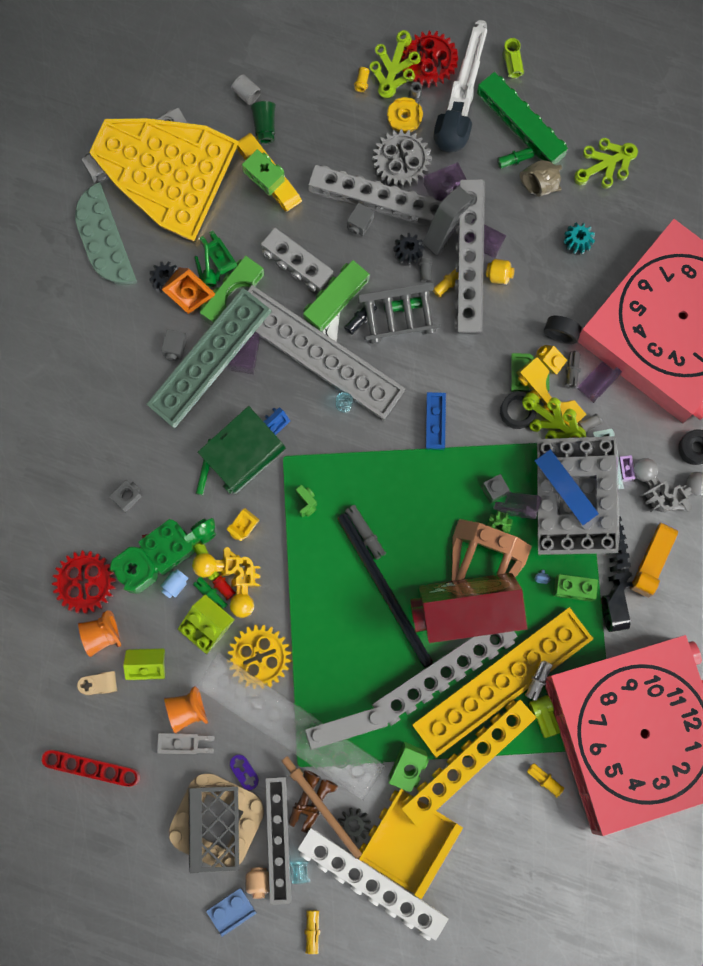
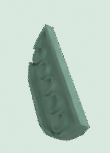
[75,182,137,285]

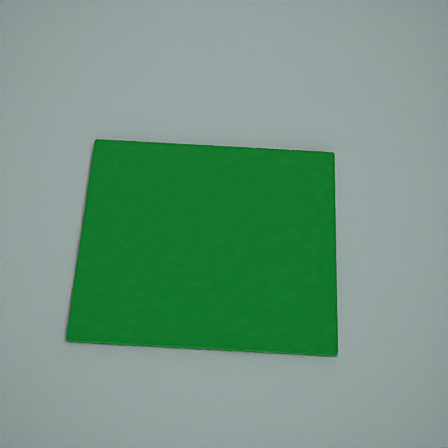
[283,443,606,767]

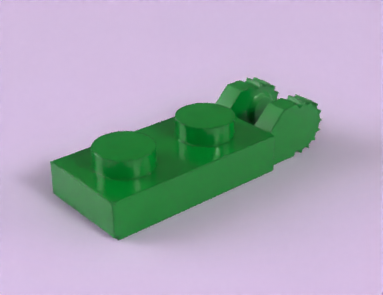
[199,230,237,275]

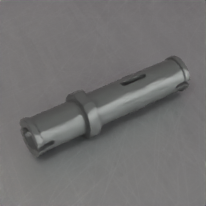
[345,505,386,560]

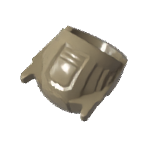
[519,160,562,197]

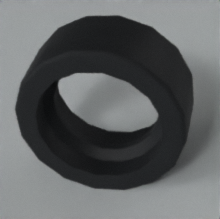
[544,315,582,344]
[500,391,537,429]

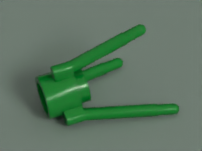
[194,244,220,287]

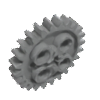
[372,129,432,188]

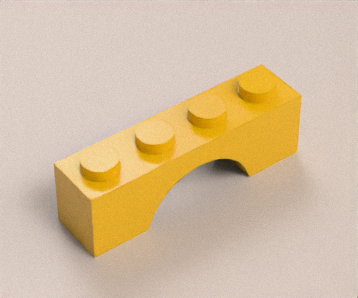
[516,357,587,426]

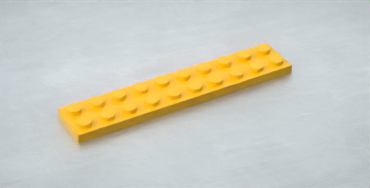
[412,607,593,758]

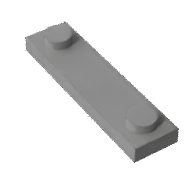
[305,706,388,750]

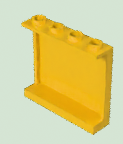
[358,788,463,899]

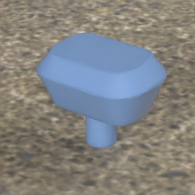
[534,570,550,584]

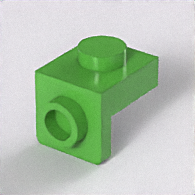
[296,485,317,517]

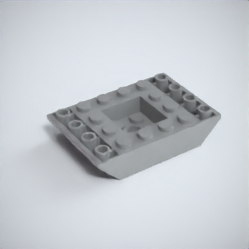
[537,436,620,555]

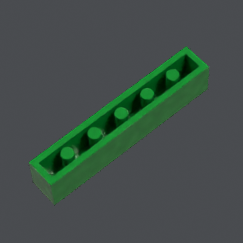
[477,72,568,165]

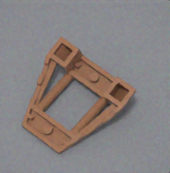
[451,519,532,581]

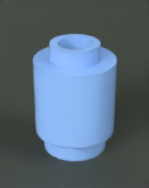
[160,569,189,598]

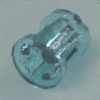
[336,392,353,413]
[291,861,310,884]

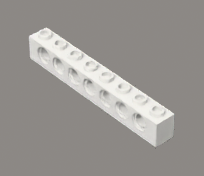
[298,828,449,941]

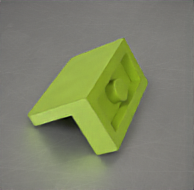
[123,648,166,680]

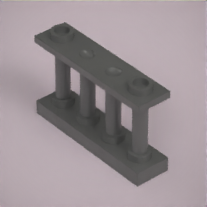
[357,283,440,343]

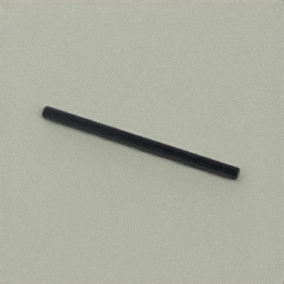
[338,513,433,668]

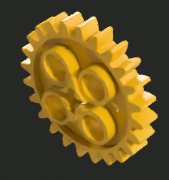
[227,625,292,689]

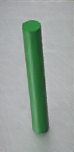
[196,439,211,496]

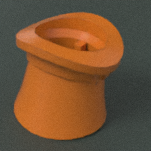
[78,610,121,657]
[164,685,208,733]

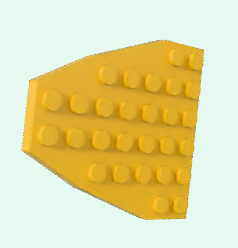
[89,118,239,242]

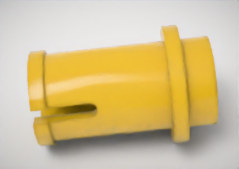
[354,67,370,92]

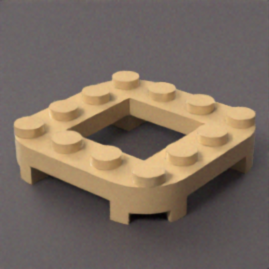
[169,773,264,867]

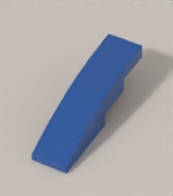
[535,449,599,525]

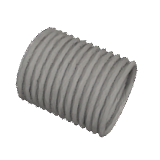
[231,75,261,105]

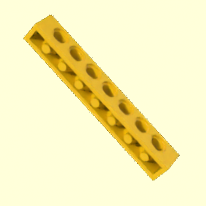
[401,700,537,827]

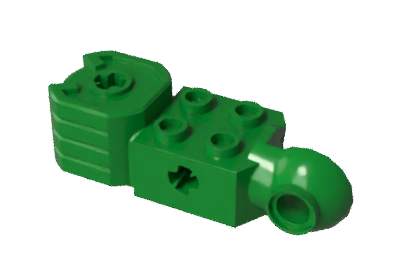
[110,518,216,594]

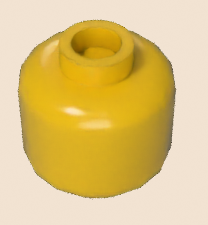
[486,259,515,284]

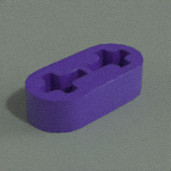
[230,755,259,790]

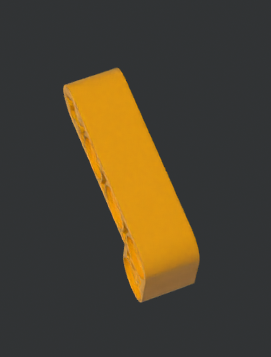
[630,522,678,598]

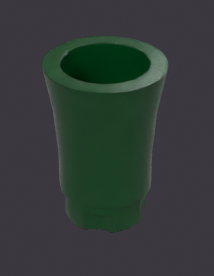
[250,101,276,144]

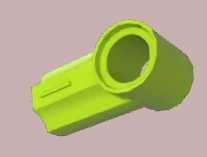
[502,38,524,78]
[529,695,561,738]

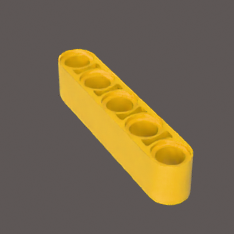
[237,133,302,212]

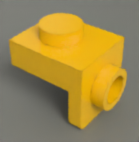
[534,345,567,375]
[226,508,259,541]

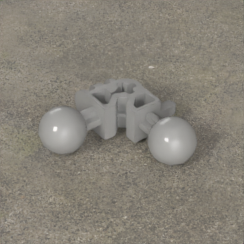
[634,458,703,512]

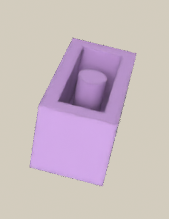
[619,455,635,482]

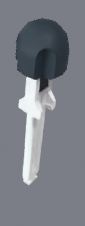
[433,20,487,152]

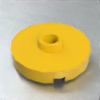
[387,97,423,133]

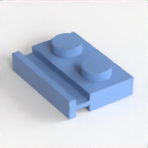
[206,888,257,937]

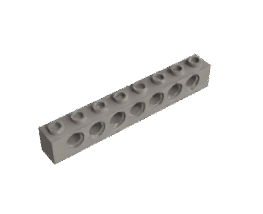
[309,165,442,227]
[455,179,485,333]
[372,631,518,726]

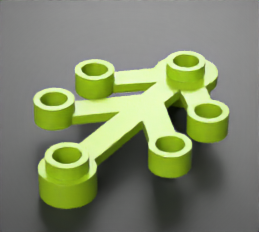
[370,30,421,98]
[574,138,638,189]
[522,393,586,439]

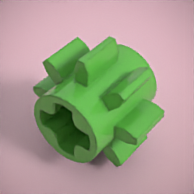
[488,511,512,533]

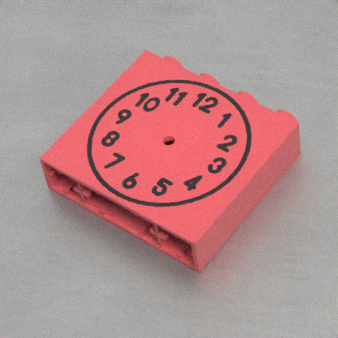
[578,219,703,423]
[545,635,703,836]

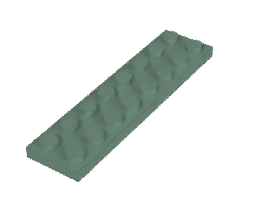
[146,288,272,428]

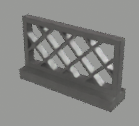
[188,786,239,873]

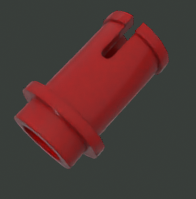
[212,576,236,601]

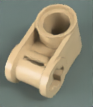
[77,671,117,695]

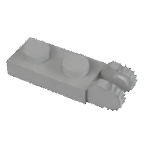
[157,733,215,754]

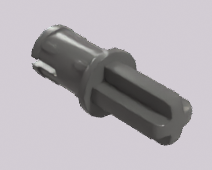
[565,351,581,388]

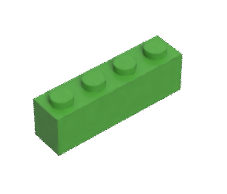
[303,260,370,332]

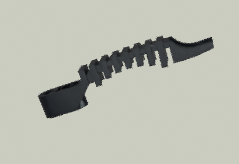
[601,516,633,632]

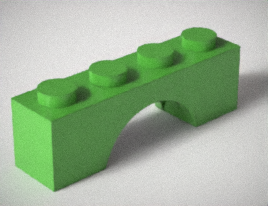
[200,256,264,326]

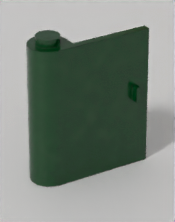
[197,406,286,495]

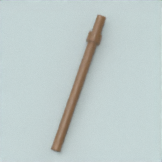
[282,756,362,859]

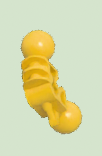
[192,547,261,618]

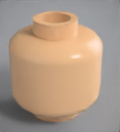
[245,867,270,899]

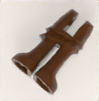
[289,770,339,833]

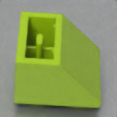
[177,595,235,654]

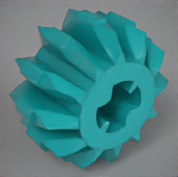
[563,222,595,255]

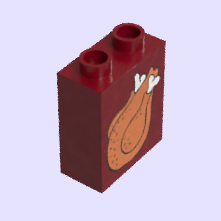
[410,573,527,643]

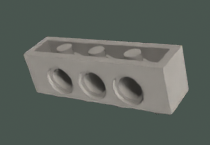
[261,228,334,293]

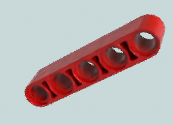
[41,750,140,787]

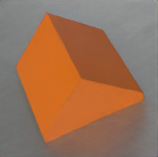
[162,267,215,314]

